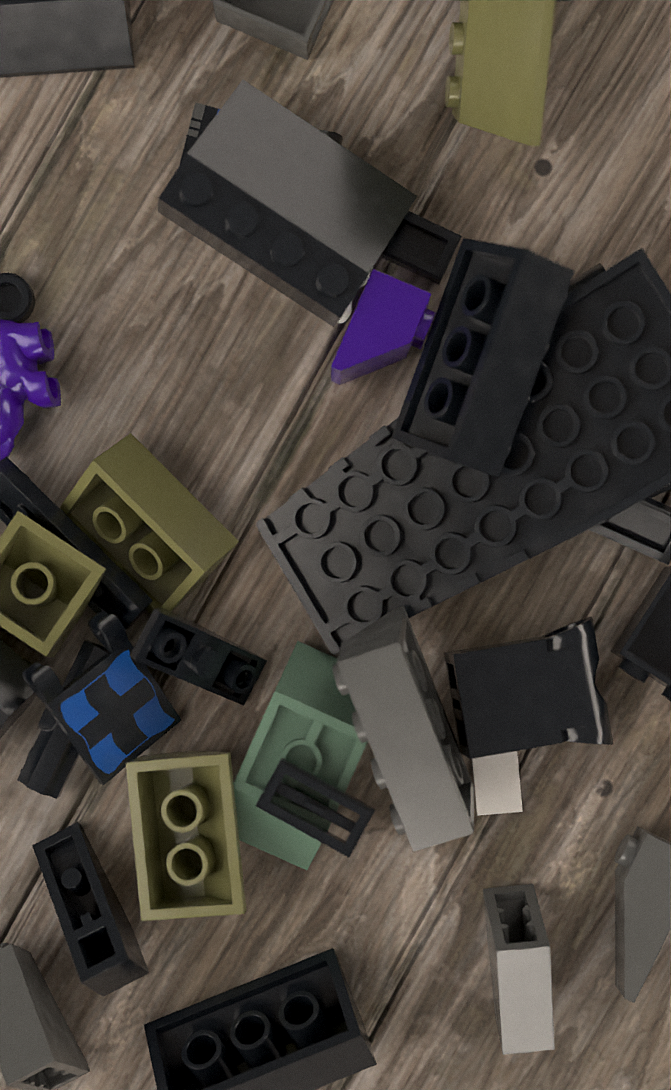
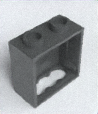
[211,0,334,60]

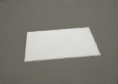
[472,751,523,816]

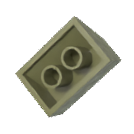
[59,433,239,614]
[126,751,247,921]

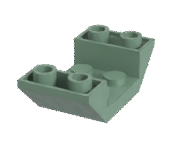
[234,641,368,870]

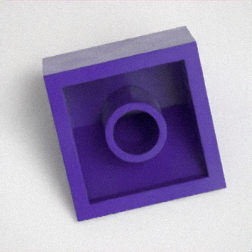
[331,269,436,385]

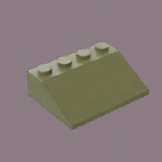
[445,0,555,146]

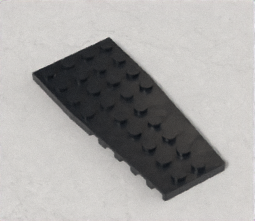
[256,248,671,654]

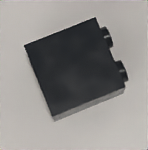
[611,566,671,701]

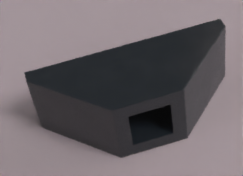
[129,608,267,706]

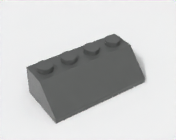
[333,606,474,852]

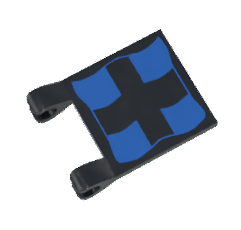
[23,611,181,785]

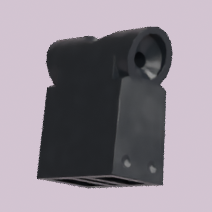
[444,617,614,759]

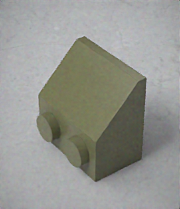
[0,511,107,657]

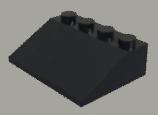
[158,80,417,327]

